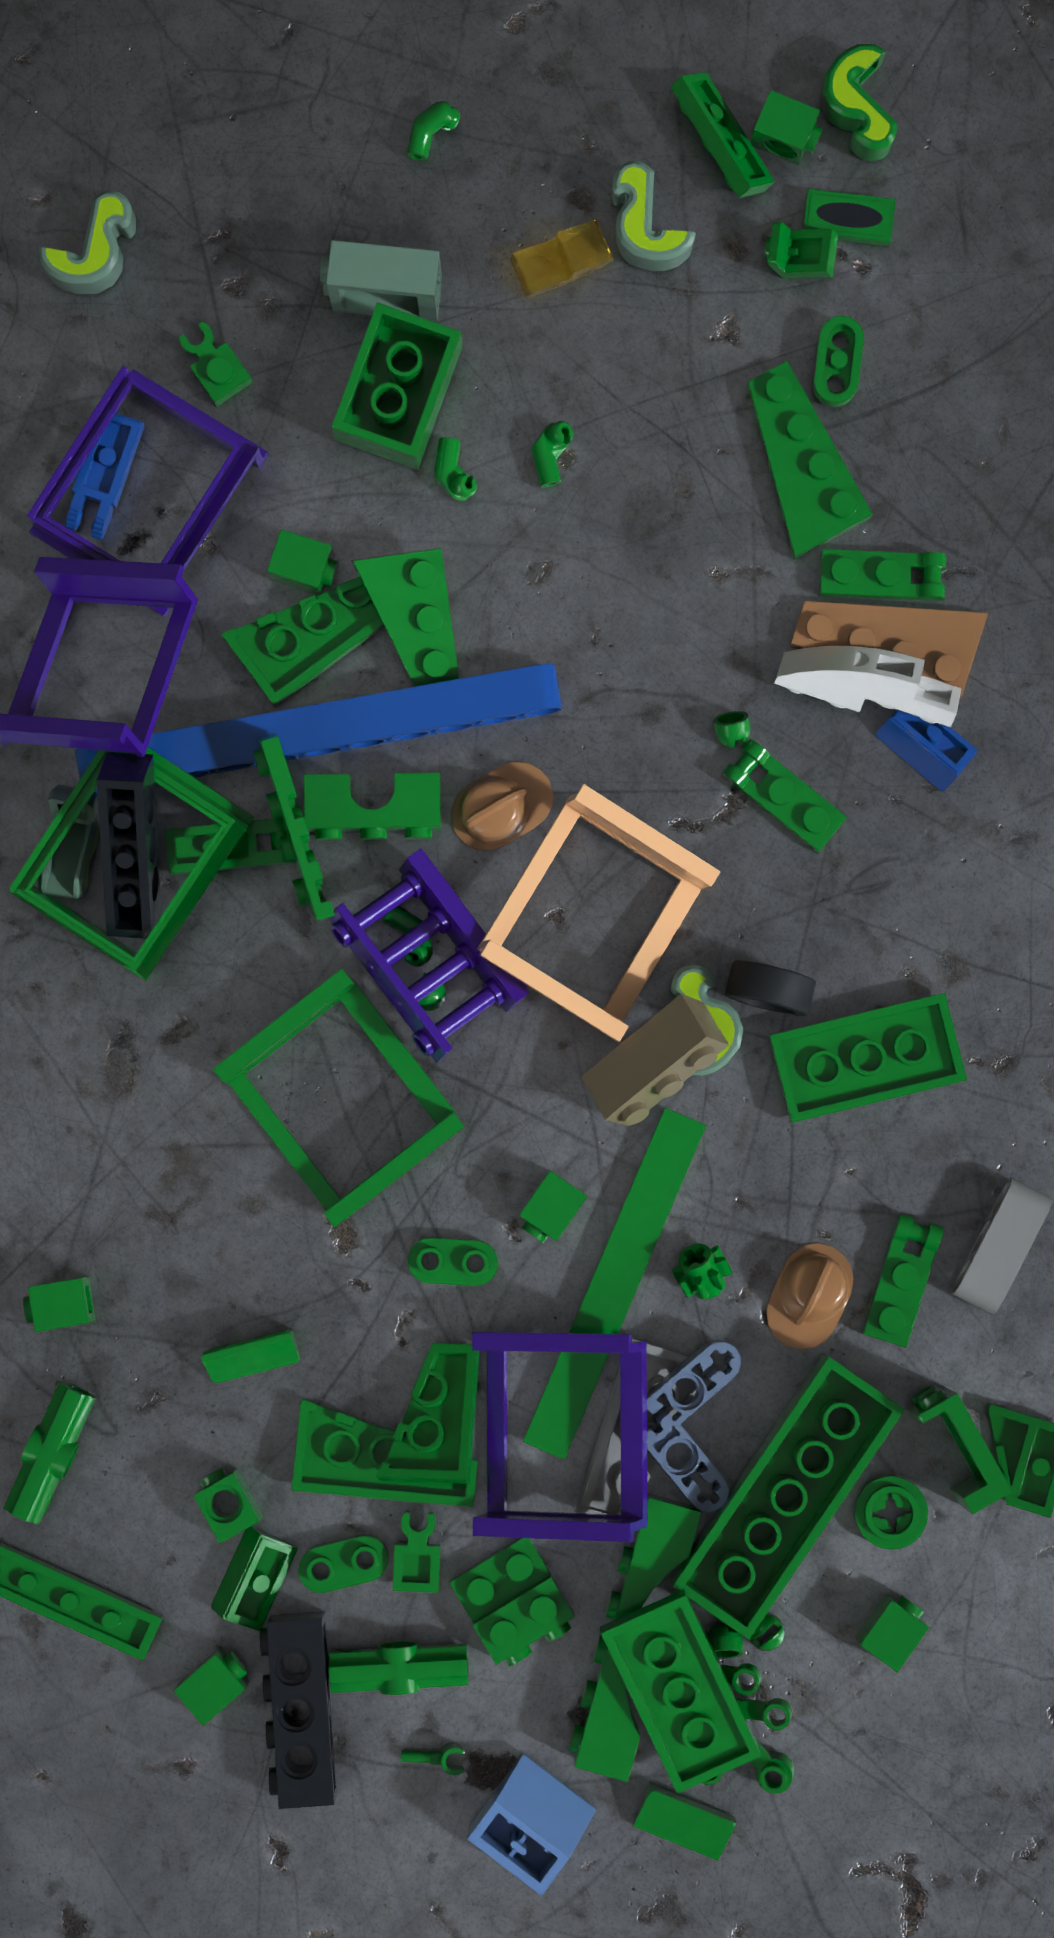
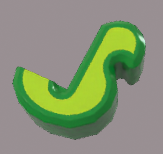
[820,44,897,161]

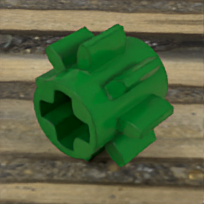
[672,1244,732,1299]

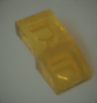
[510,219,614,299]

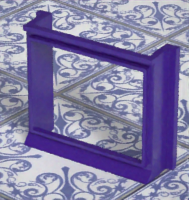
[27,366,268,617]
[0,557,198,757]
[472,1332,648,1542]

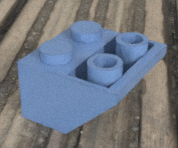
[467,1753,596,1896]

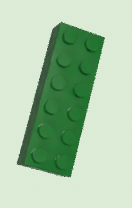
[670,1353,905,1640]

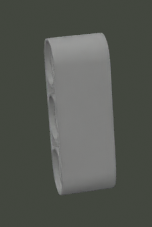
[952,1177,1052,1315]

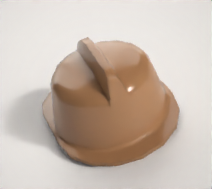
[451,762,553,851]
[766,1243,854,1350]

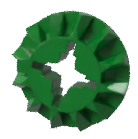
[854,1475,928,1550]

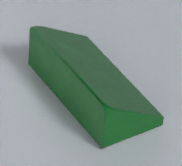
[201,1328,300,1383]
[211,1526,298,1631]
[633,1782,736,1861]

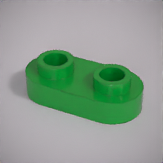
[813,316,864,407]
[408,1238,498,1286]
[298,1534,389,1593]

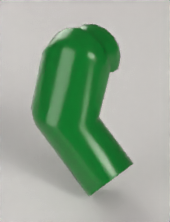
[406,101,460,161]
[434,437,477,501]

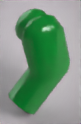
[532,421,574,488]
[383,906,433,967]

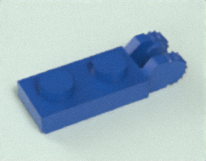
[65,413,145,540]

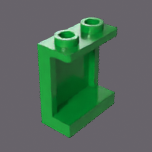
[906,1384,1013,1515]

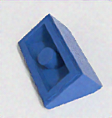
[876,709,978,791]

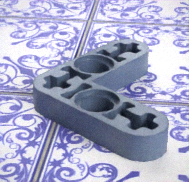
[647,1339,741,1512]

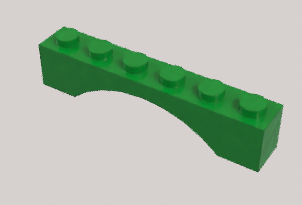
[568,1493,702,1782]

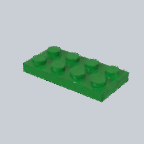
[769,993,967,1123]
[600,1589,761,1794]

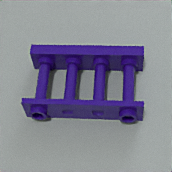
[328,848,530,1063]

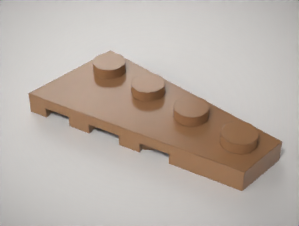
[790,601,988,700]

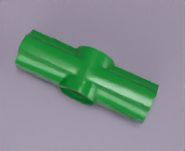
[3,1381,97,1524]
[329,1641,469,1695]

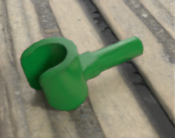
[401,1743,465,1776]

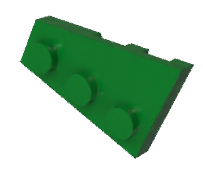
[351,548,459,687]
[376,1343,480,1484]

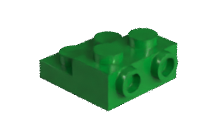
[449,1538,575,1666]

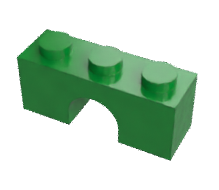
[304,773,442,841]

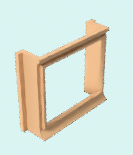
[477,784,721,1042]

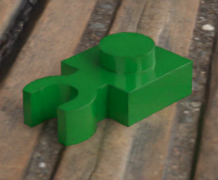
[179,321,253,407]
[393,1511,441,1593]

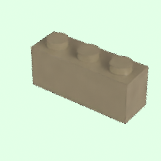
[581,994,729,1127]

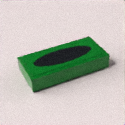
[803,189,896,247]

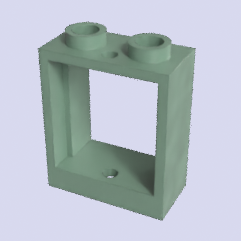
[320,240,442,322]

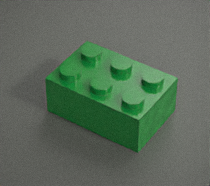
[331,302,463,470]

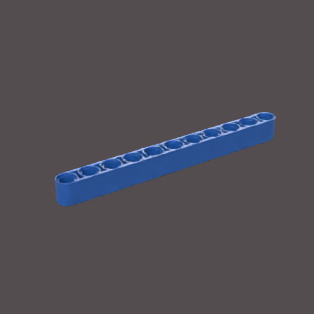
[75,664,563,792]

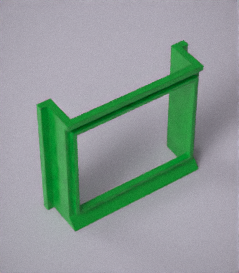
[9,747,254,981]
[213,969,465,1228]

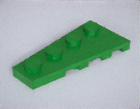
[747,361,873,560]

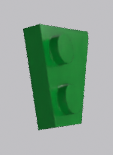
[988,1403,1054,1518]

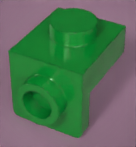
[765,222,838,279]

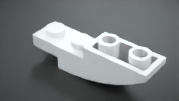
[774,646,961,727]

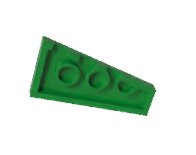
[220,576,384,707]
[252,733,335,921]
[291,1399,478,1508]

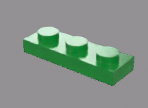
[670,72,775,198]

